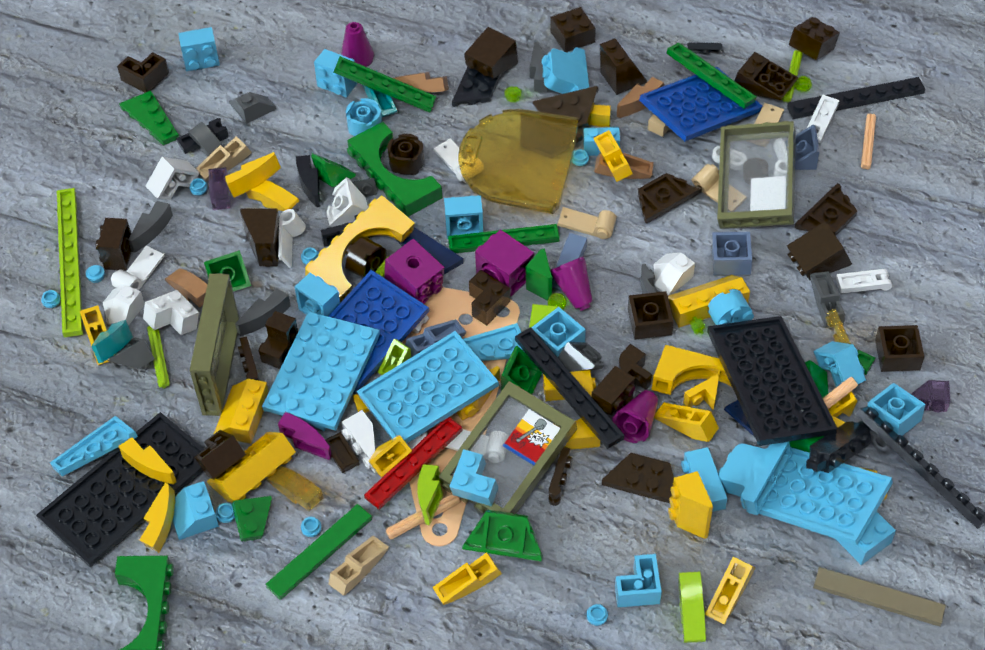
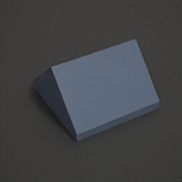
[785,124,820,170]

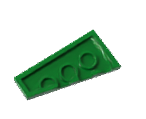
[119,91,179,146]

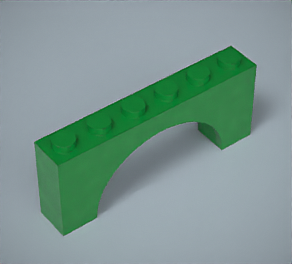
[347,122,443,217]
[115,556,174,650]

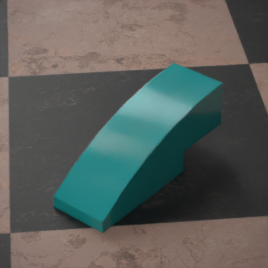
[362,70,397,117]
[91,320,133,364]

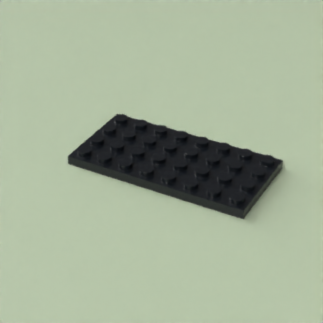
[707,316,838,446]
[36,412,204,568]

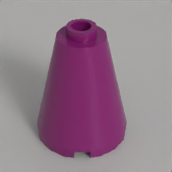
[341,22,374,67]
[550,256,593,311]
[612,390,658,443]

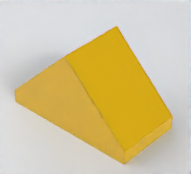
[368,435,412,477]

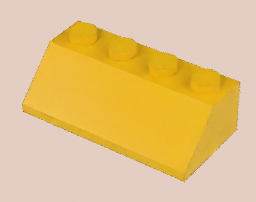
[668,275,750,328]
[207,432,296,503]

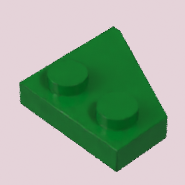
[232,496,272,542]

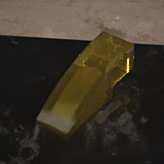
[267,466,323,511]

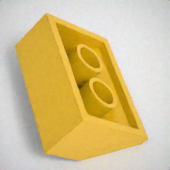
[214,379,269,444]
[668,471,713,539]

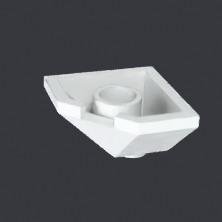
[326,178,368,227]
[653,253,695,296]
[103,285,145,326]

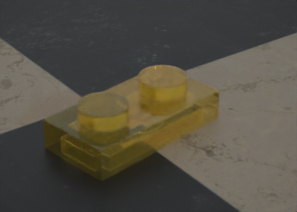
[825,308,851,344]

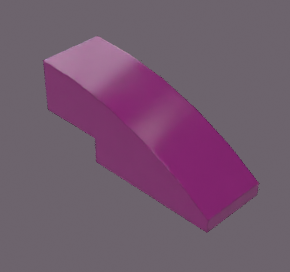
[278,412,332,460]

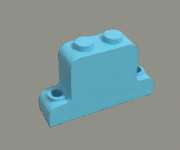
[541,47,589,94]
[718,441,792,516]

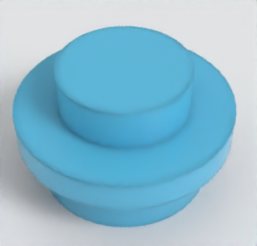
[571,149,589,166]
[190,178,208,195]
[301,247,319,265]
[86,265,105,283]
[41,290,61,308]
[215,503,235,523]
[301,517,322,537]
[586,604,608,626]

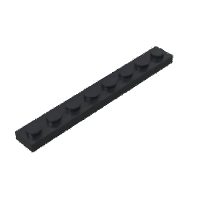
[787,77,925,119]
[515,327,624,449]
[855,406,985,529]

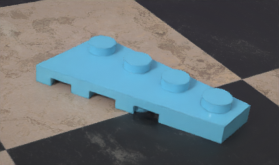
[463,323,522,361]
[50,416,138,476]

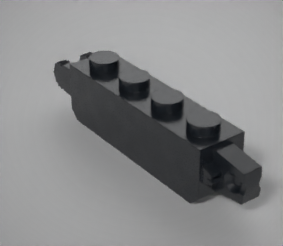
[806,421,871,473]

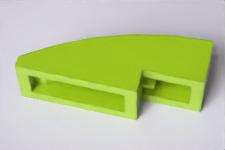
[417,464,443,525]
[678,572,706,643]

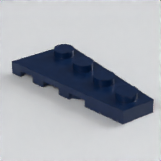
[396,227,464,274]

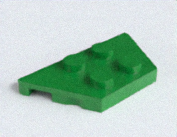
[462,510,543,561]

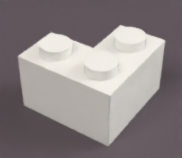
[146,157,199,200]
[143,290,199,335]

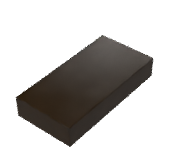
[325,432,360,473]

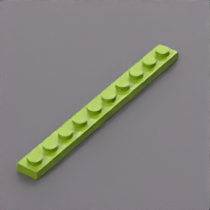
[56,188,83,338]

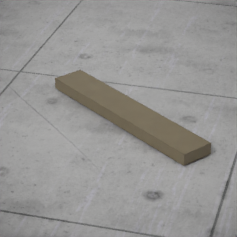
[813,567,946,627]

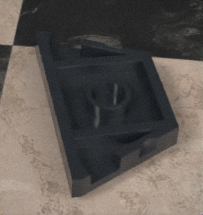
[452,66,500,107]

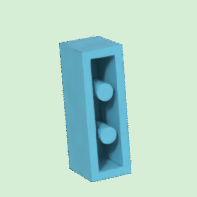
[681,447,727,512]

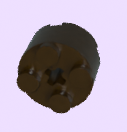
[387,134,424,175]
[345,236,387,278]

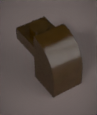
[619,344,652,390]

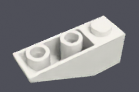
[341,410,377,474]

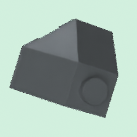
[229,92,276,124]
[107,337,155,370]
[557,342,604,372]

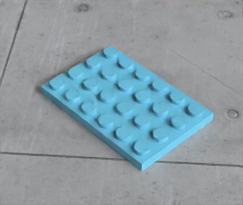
[262,311,380,431]
[357,331,499,444]
[742,448,893,546]

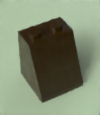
[464,27,518,79]
[600,38,647,95]
[240,208,279,267]
[787,221,852,281]

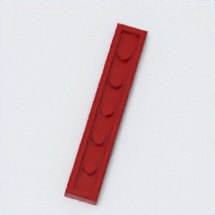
[364,417,463,510]

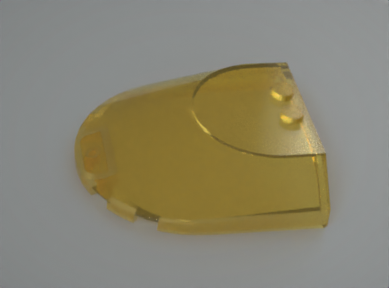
[458,109,578,214]

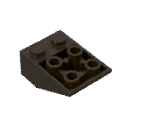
[734,52,799,100]

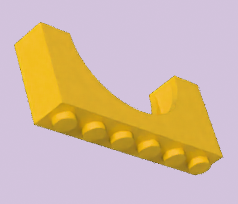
[305,195,415,303]
[651,345,732,395]

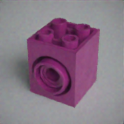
[475,229,534,297]
[384,239,445,304]

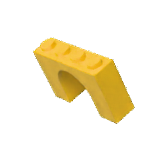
[543,370,600,450]

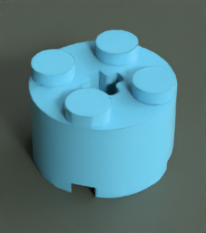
[346,98,382,136]
[708,289,754,325]

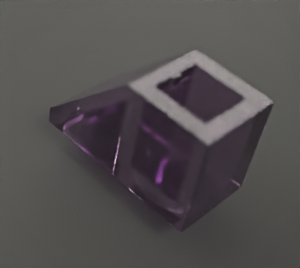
[208,167,231,210]
[911,380,951,412]

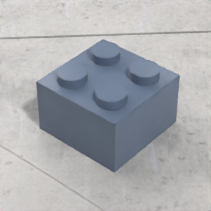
[712,232,752,275]

